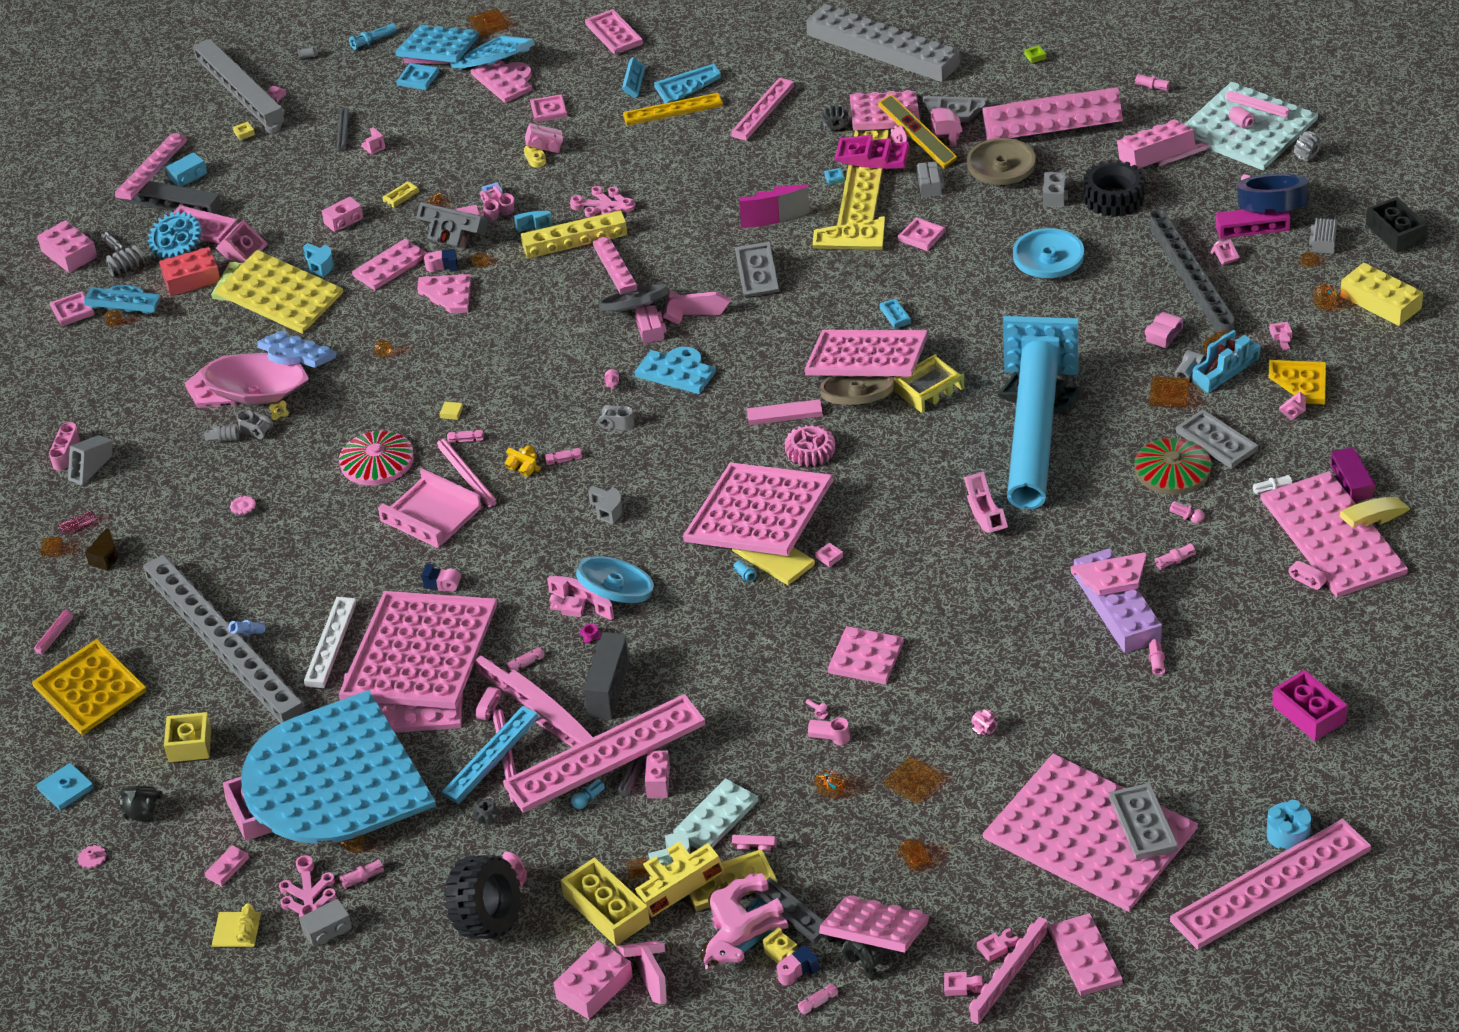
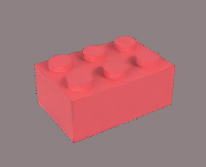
[159,247,220,296]

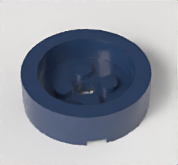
[1237,173,1309,213]

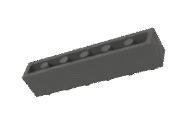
[124,181,222,214]

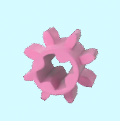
[972,709,997,735]

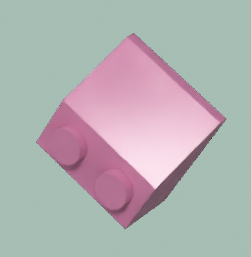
[216,220,268,263]

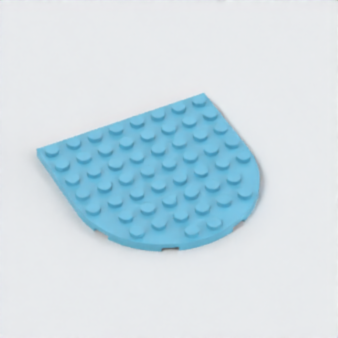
[241,690,436,844]

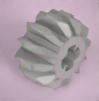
[1294,131,1322,161]

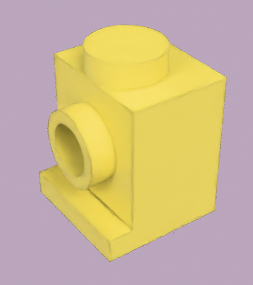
[763,927,798,964]

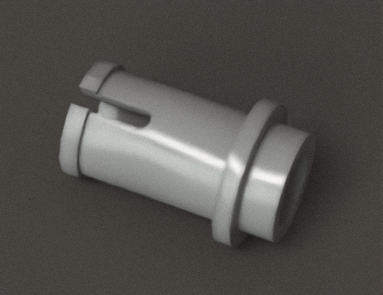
[298,46,318,60]

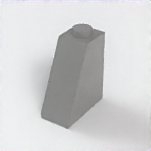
[68,435,113,485]

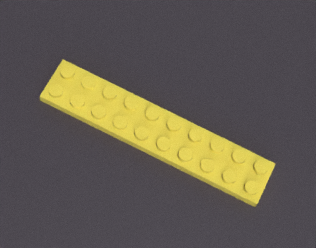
[837,129,890,227]

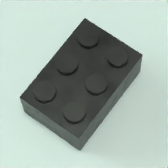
[1366,197,1428,253]

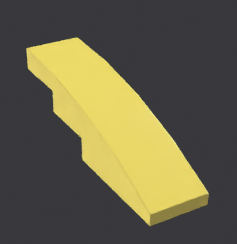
[1340,497,1410,527]

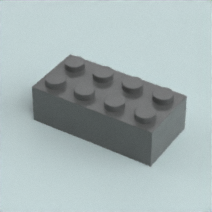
[582,632,630,720]

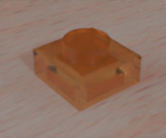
[40,537,63,556]

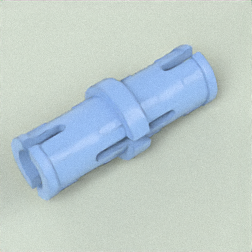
[228,620,266,636]

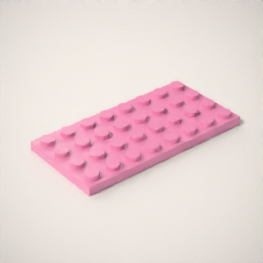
[1261,471,1408,598]

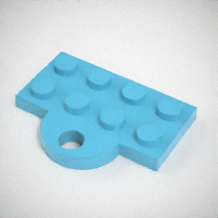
[84,285,161,314]
[634,347,716,394]

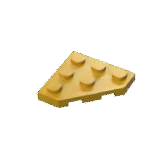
[1268,360,1326,405]

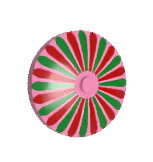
[339,431,414,485]

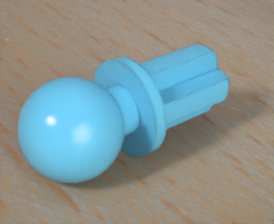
[571,779,605,809]

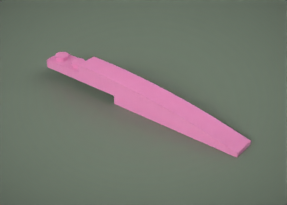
[475,656,614,774]

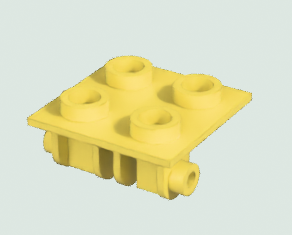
[212,904,261,947]

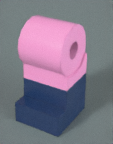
[424,249,458,272]
[421,563,461,591]
[777,945,820,985]

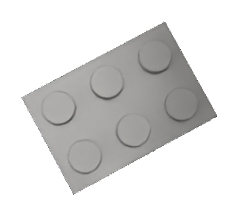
[735,242,779,298]

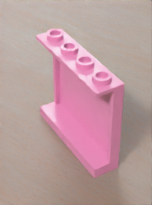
[378,468,482,548]

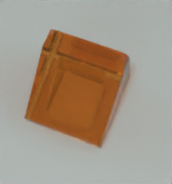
[625,856,649,879]

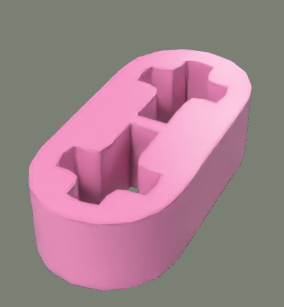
[1289,561,1326,590]
[476,687,501,721]

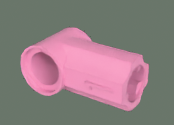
[808,718,850,745]

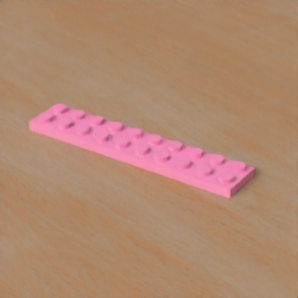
[503,694,705,813]
[1170,819,1371,950]

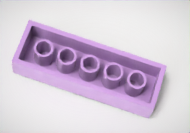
[1074,548,1162,653]

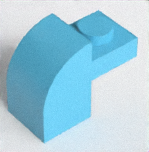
[303,243,334,278]

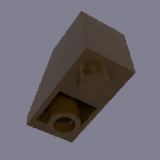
[85,528,118,571]

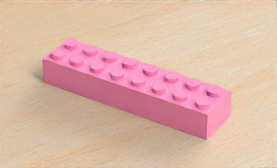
[982,87,1123,140]

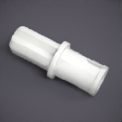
[1253,475,1292,495]

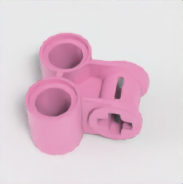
[480,185,514,221]

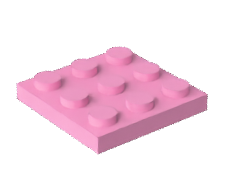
[828,626,904,685]

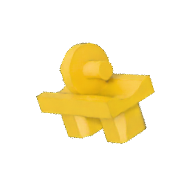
[505,445,541,477]

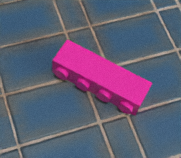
[1215,210,1290,239]

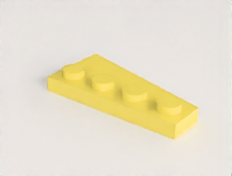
[813,216,885,250]

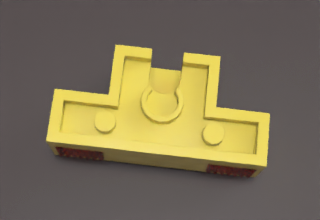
[635,841,725,917]

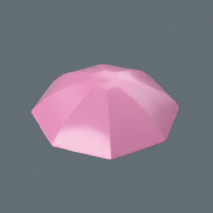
[199,353,309,405]

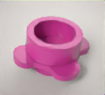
[579,624,602,643]

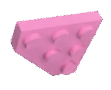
[417,274,471,313]

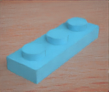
[622,57,646,98]

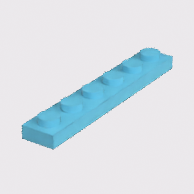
[442,706,539,804]

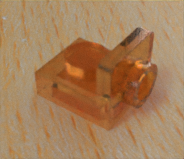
[896,838,931,872]

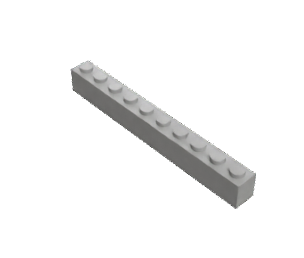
[193,39,285,127]

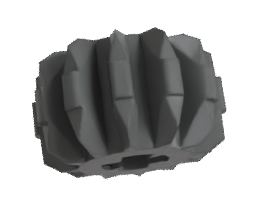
[821,104,850,131]

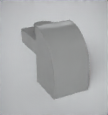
[588,486,623,525]

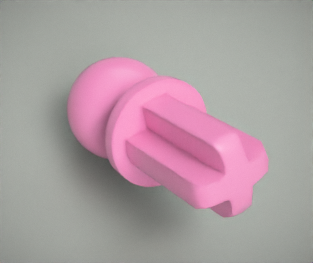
[604,369,619,389]
[1170,502,1205,523]

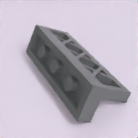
[754,877,834,944]

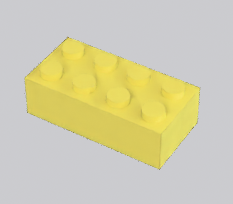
[1340,263,1423,326]
[561,857,650,946]

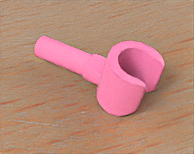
[806,699,829,720]

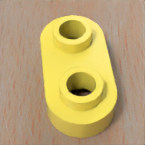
[524,146,546,168]

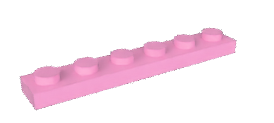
[731,78,794,141]
[593,237,637,295]
[969,917,1047,1024]

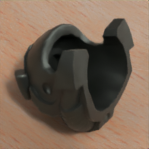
[120,786,163,822]
[842,940,889,980]

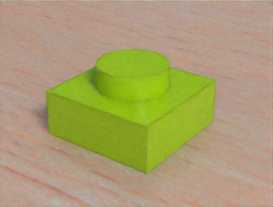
[1024,45,1046,63]

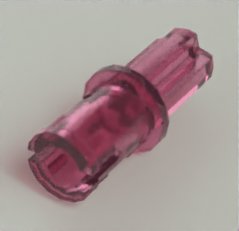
[58,510,96,535]

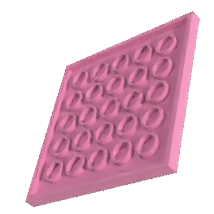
[683,463,833,556]

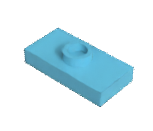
[880,298,911,329]

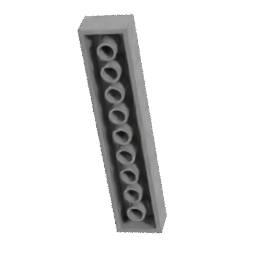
[806,4,960,82]

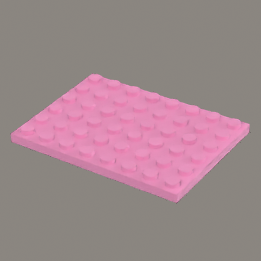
[339,591,497,709]
[983,754,1198,912]

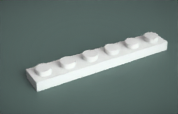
[304,597,356,688]

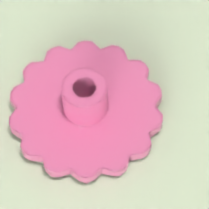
[230,496,256,515]
[77,845,106,869]

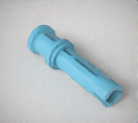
[349,23,397,50]

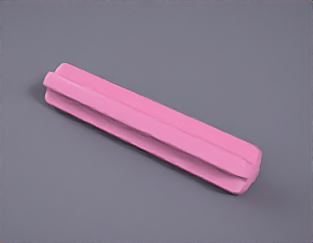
[34,610,73,655]

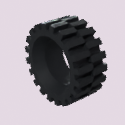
[1083,160,1145,217]

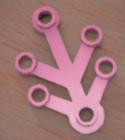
[570,186,635,218]
[279,855,337,917]

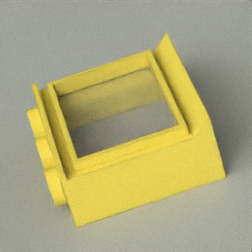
[893,354,965,413]

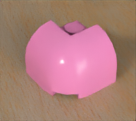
[931,108,963,147]

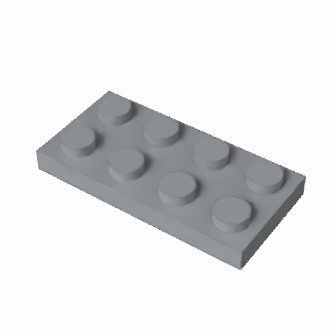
[1176,409,1258,469]
[1109,783,1178,860]

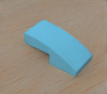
[514,211,553,232]

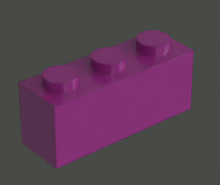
[1330,447,1376,502]

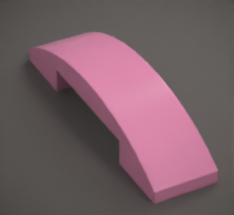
[547,576,614,620]

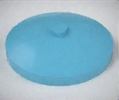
[1013,228,1084,278]
[576,556,654,603]

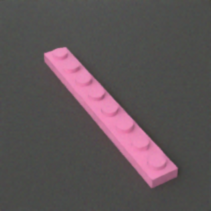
[115,133,187,200]

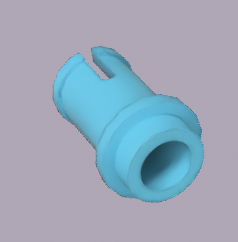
[733,560,756,582]

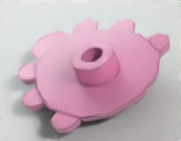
[889,125,907,143]

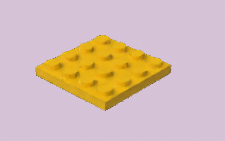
[32,639,146,735]

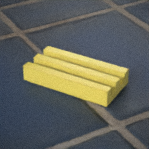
[383,182,419,208]

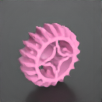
[785,424,835,467]

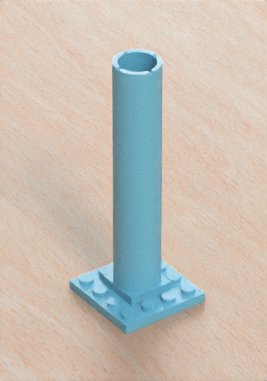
[1003,316,1079,509]

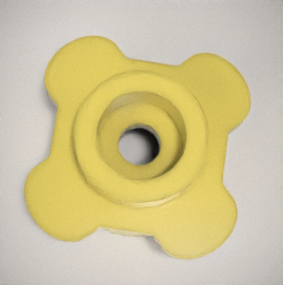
[269,400,289,420]

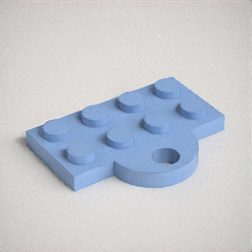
[258,331,337,368]

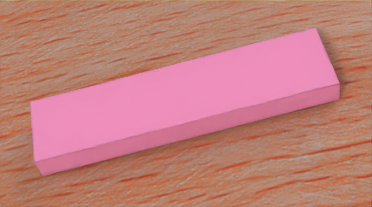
[747,399,823,425]

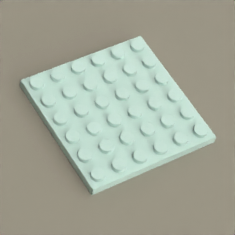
[1184,82,1318,171]

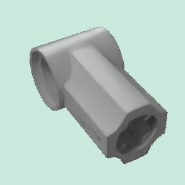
[1175,350,1206,383]

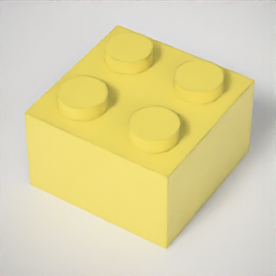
[164,712,211,762]

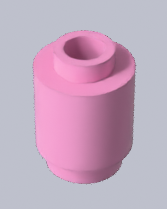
[1229,106,1254,129]

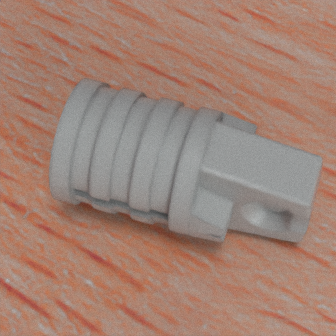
[204,424,239,442]

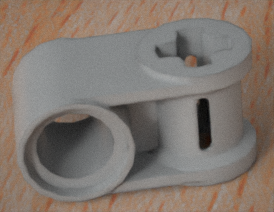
[598,405,635,430]
[237,410,273,439]

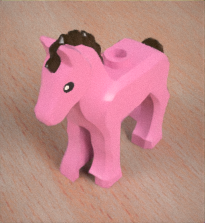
[700,873,788,970]

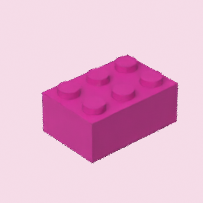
[1272,670,1348,741]

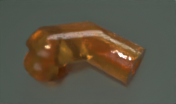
[426,192,442,206]

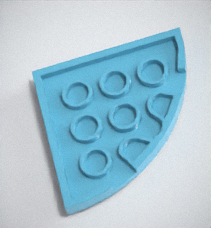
[450,35,535,70]

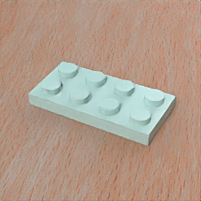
[673,778,759,849]

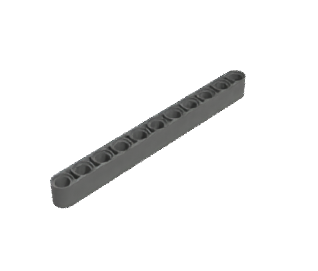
[1150,209,1235,337]

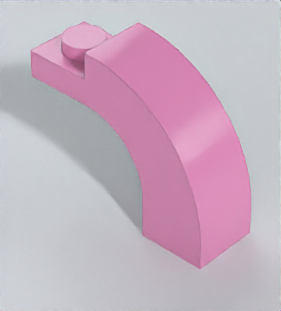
[964,472,1008,533]

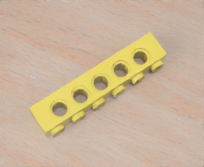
[521,210,627,259]

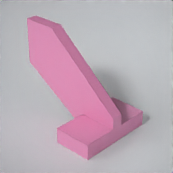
[663,290,730,324]
[616,941,667,1004]

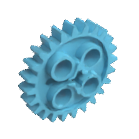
[147,211,203,260]

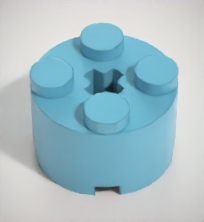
[1266,800,1311,850]

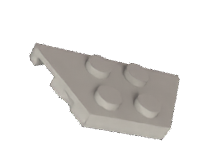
[923,96,987,123]

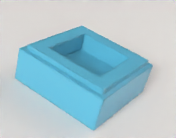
[824,168,845,185]

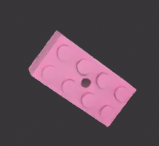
[1117,120,1196,169]

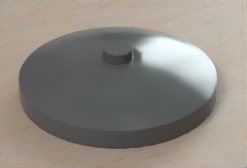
[598,284,669,312]

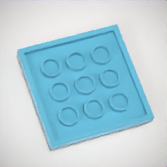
[396,25,479,63]

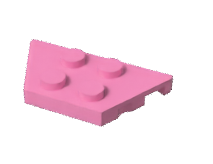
[185,361,237,408]
[1071,553,1146,596]

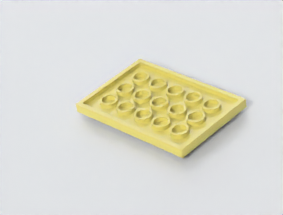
[216,250,343,334]

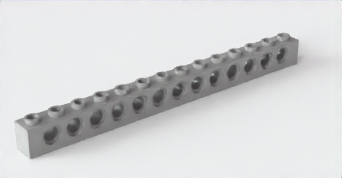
[143,555,305,723]

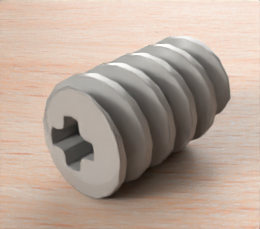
[106,245,145,277]

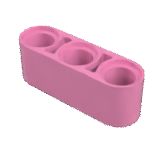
[49,422,80,471]

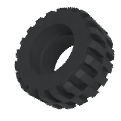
[444,855,522,939]

